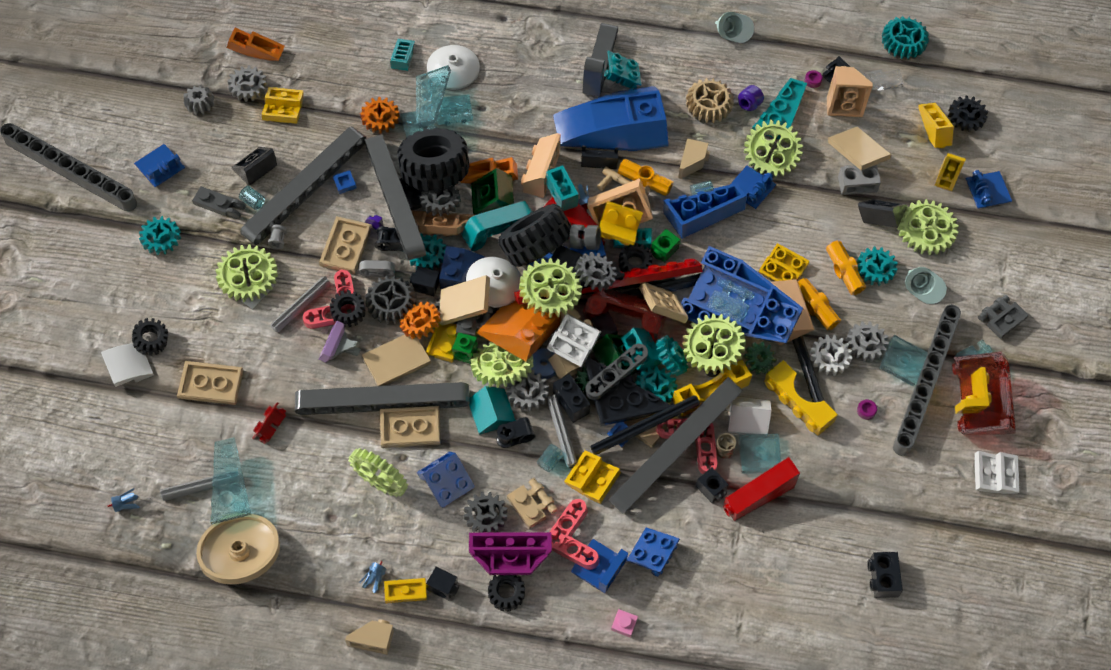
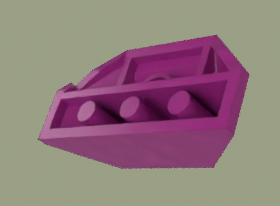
[469,532,552,575]

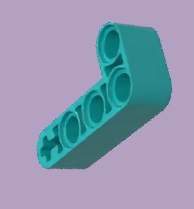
[462,201,533,251]

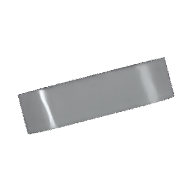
[359,260,395,277]

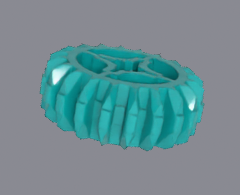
[881,15,929,60]

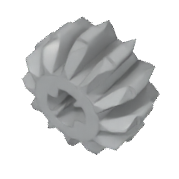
[183,84,214,116]

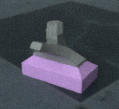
[318,321,361,363]

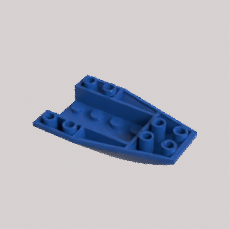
[553,86,669,151]
[681,246,804,344]

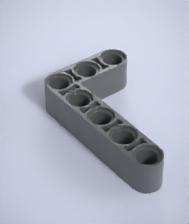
[582,23,618,97]

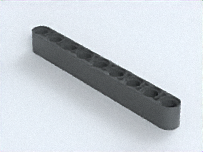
[0,123,137,211]
[240,126,367,245]
[364,134,426,261]
[893,304,961,456]
[609,377,743,514]
[295,382,470,415]

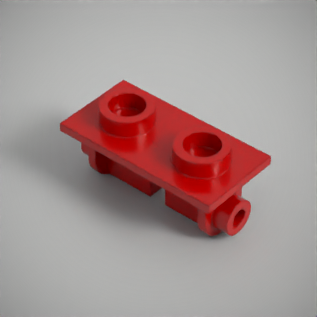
[252,402,287,444]

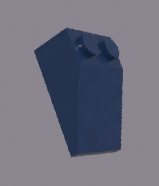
[439,246,499,289]

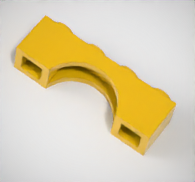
[672,360,752,417]
[764,360,838,436]

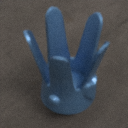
[578,184,590,212]
[107,488,140,512]
[359,561,386,593]

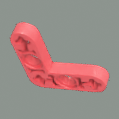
[303,270,355,329]
[656,419,717,474]
[550,499,599,570]

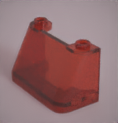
[583,289,667,343]
[952,351,1016,435]

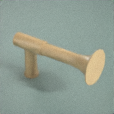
[597,167,651,196]

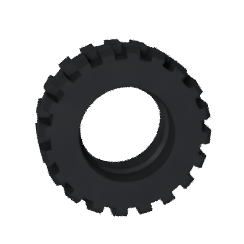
[397,128,470,191]
[498,204,572,267]

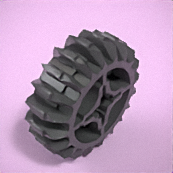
[365,275,417,325]

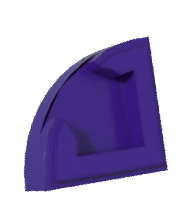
[365,215,383,230]

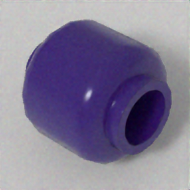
[738,85,764,111]

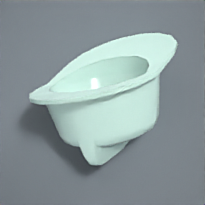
[715,12,754,43]
[905,267,947,304]

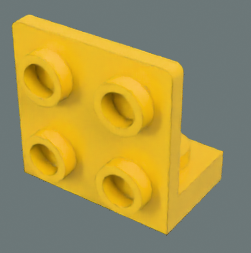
[600,201,643,245]
[955,367,991,414]

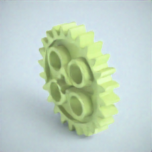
[744,120,803,178]
[897,199,959,255]
[215,244,278,302]
[519,258,582,318]
[682,314,746,375]
[470,341,534,388]
[348,448,408,497]

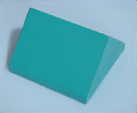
[469,386,516,435]

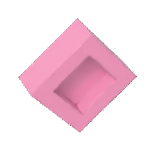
[611,609,638,638]

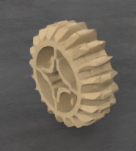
[686,78,734,123]

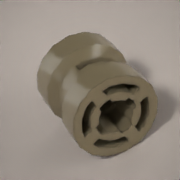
[716,433,736,459]

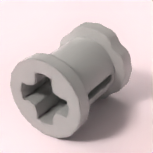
[268,225,287,249]

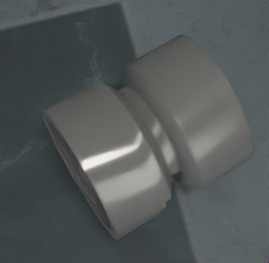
[569,224,601,250]

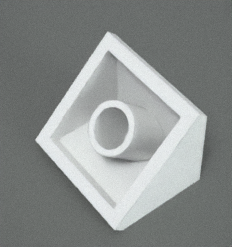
[728,396,771,437]

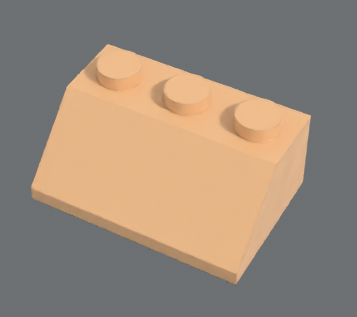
[827,66,873,117]
[521,133,561,198]
[587,179,653,226]
[771,279,814,345]

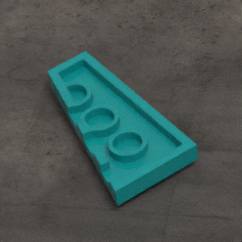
[752,78,807,140]

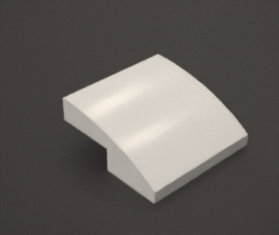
[547,314,601,367]
[101,343,154,387]
[975,451,1019,494]

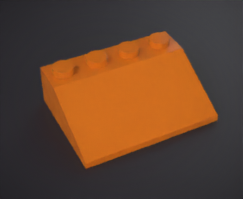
[477,300,561,362]

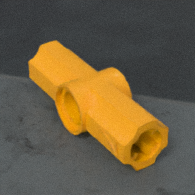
[618,159,674,196]
[826,240,866,295]
[798,278,841,331]

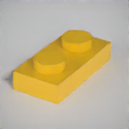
[384,578,427,604]

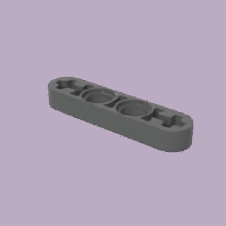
[586,344,648,400]

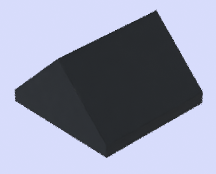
[231,147,277,186]
[858,199,907,228]

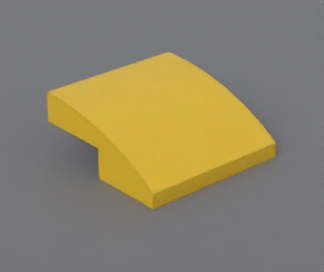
[261,87,304,124]
[564,450,621,504]

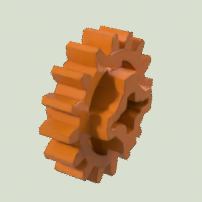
[360,97,400,134]
[399,302,441,339]

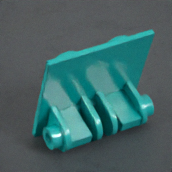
[604,51,642,89]

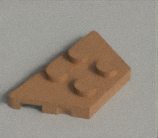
[411,210,475,236]

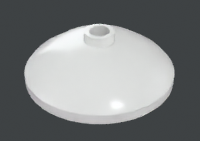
[427,45,480,90]
[466,257,521,307]

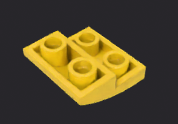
[758,243,810,281]

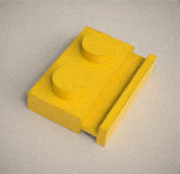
[426,322,457,363]

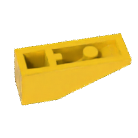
[918,103,954,148]
[934,153,966,191]

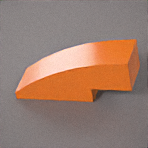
[226,27,285,61]
[460,157,518,184]

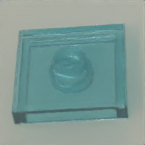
[880,335,928,386]
[739,434,781,473]

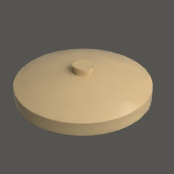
[196,513,280,584]

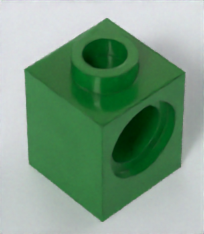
[651,229,680,263]
[452,332,478,364]

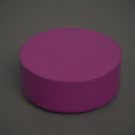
[804,70,823,88]
[857,399,877,420]

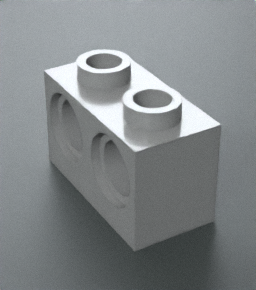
[838,165,881,195]

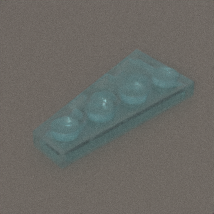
[416,65,451,128]
[210,437,252,525]

